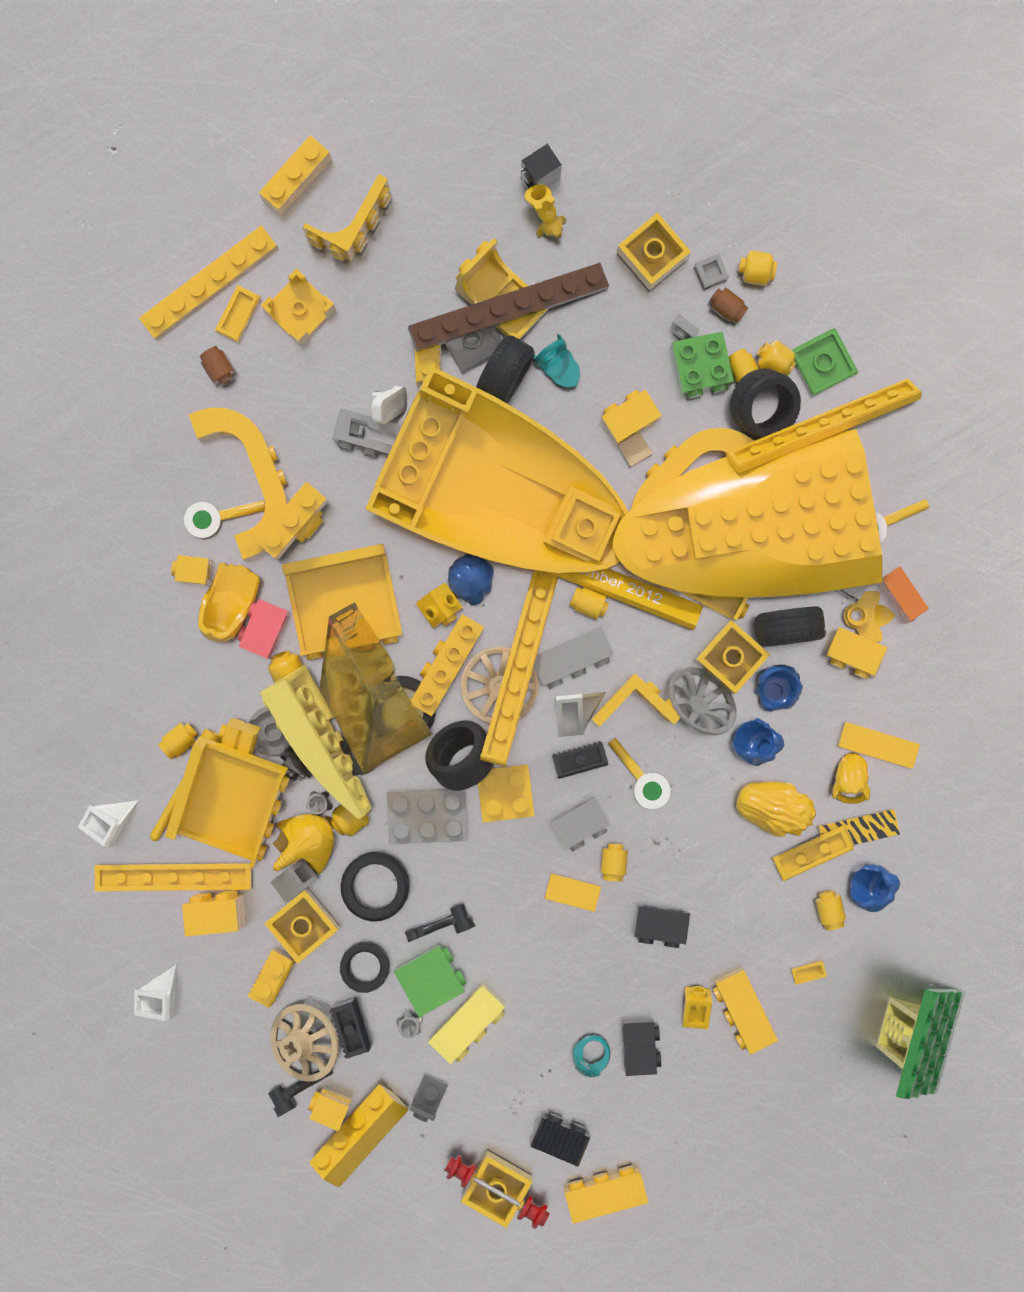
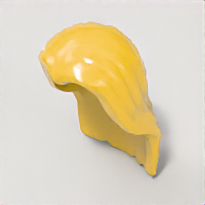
[198,563,259,643]

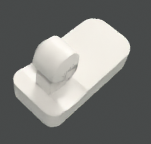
[371,386,407,424]

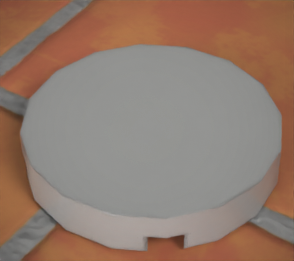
[249,707,291,757]

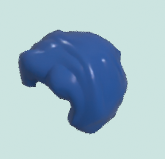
[448,554,494,605]
[756,664,803,712]
[731,718,785,766]
[850,864,900,912]

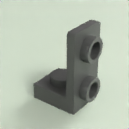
[410,1074,448,1122]

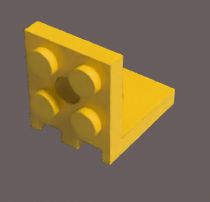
[591,674,681,727]

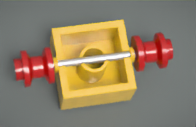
[444,1150,550,1229]

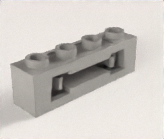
[332,408,402,457]

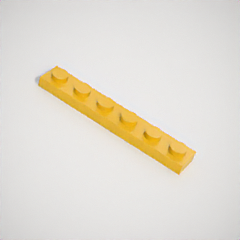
[139,225,278,340]
[94,863,252,891]

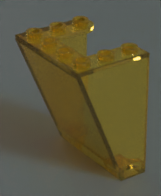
[319,602,433,773]

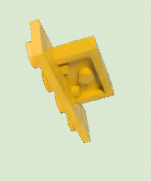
[409,614,484,717]

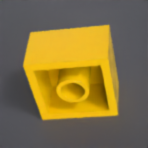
[617,212,691,291]
[694,620,770,694]
[478,764,534,823]
[264,888,340,964]

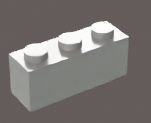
[534,627,614,689]

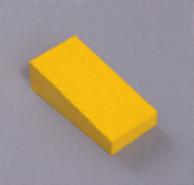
[791,960,827,985]

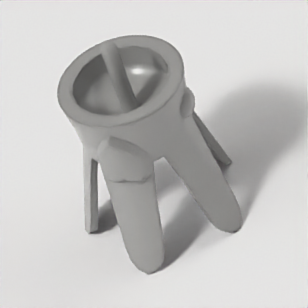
[306,791,333,817]
[396,1010,423,1038]

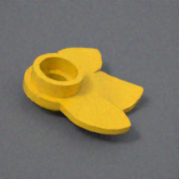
[843,591,895,642]

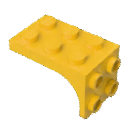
[303,174,392,262]
[455,238,549,339]

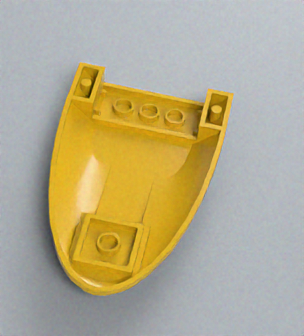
[365,366,628,573]
[613,429,883,598]

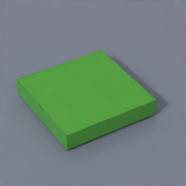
[792,327,859,397]

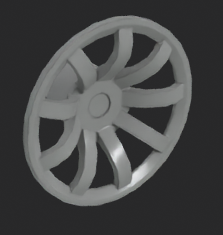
[669,667,737,735]

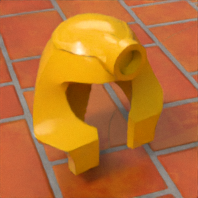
[272,814,334,874]

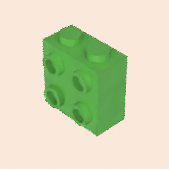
[670,331,734,399]
[394,944,467,1018]

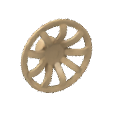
[461,647,539,723]
[270,1004,339,1082]

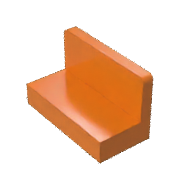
[879,566,929,624]

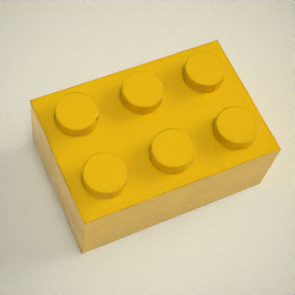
[182,890,247,937]

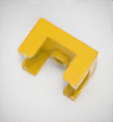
[261,268,336,346]

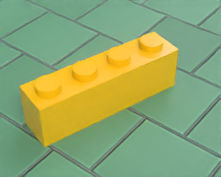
[309,1084,409,1187]

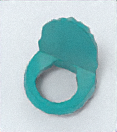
[533,334,580,388]
[573,1035,611,1078]

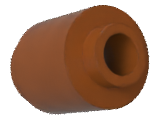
[709,287,749,324]
[199,346,236,386]

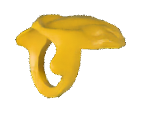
[832,752,871,804]

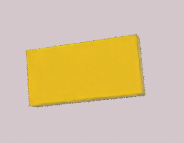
[214,285,261,343]
[544,873,601,912]

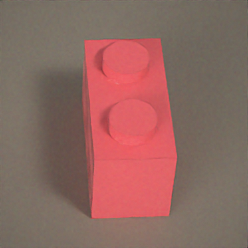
[237,599,290,659]

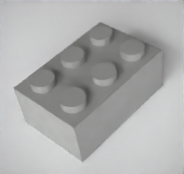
[387,789,468,844]

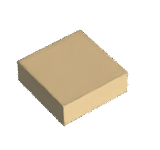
[617,432,653,468]

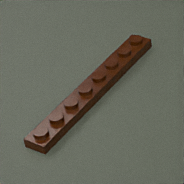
[408,263,609,352]

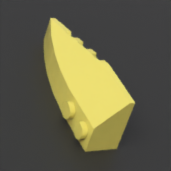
[260,665,372,819]

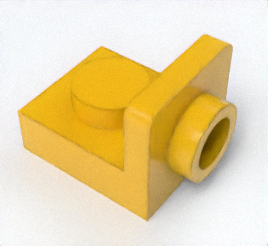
[682,986,712,1029]

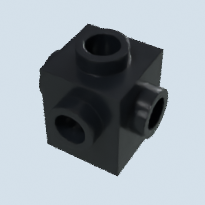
[280,745,313,781]

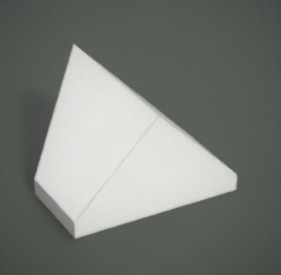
[555,692,606,737]
[78,801,138,848]
[134,965,176,1021]

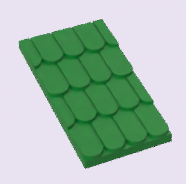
[876,989,966,1100]

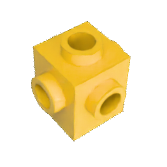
[416,582,463,628]

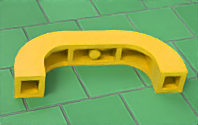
[189,408,288,561]
[631,428,753,509]

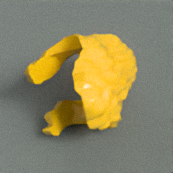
[736,782,816,837]

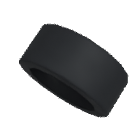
[340,942,390,993]

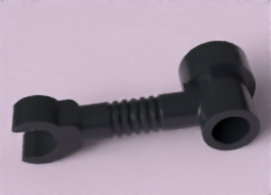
[405,903,476,942]
[268,1070,333,1117]

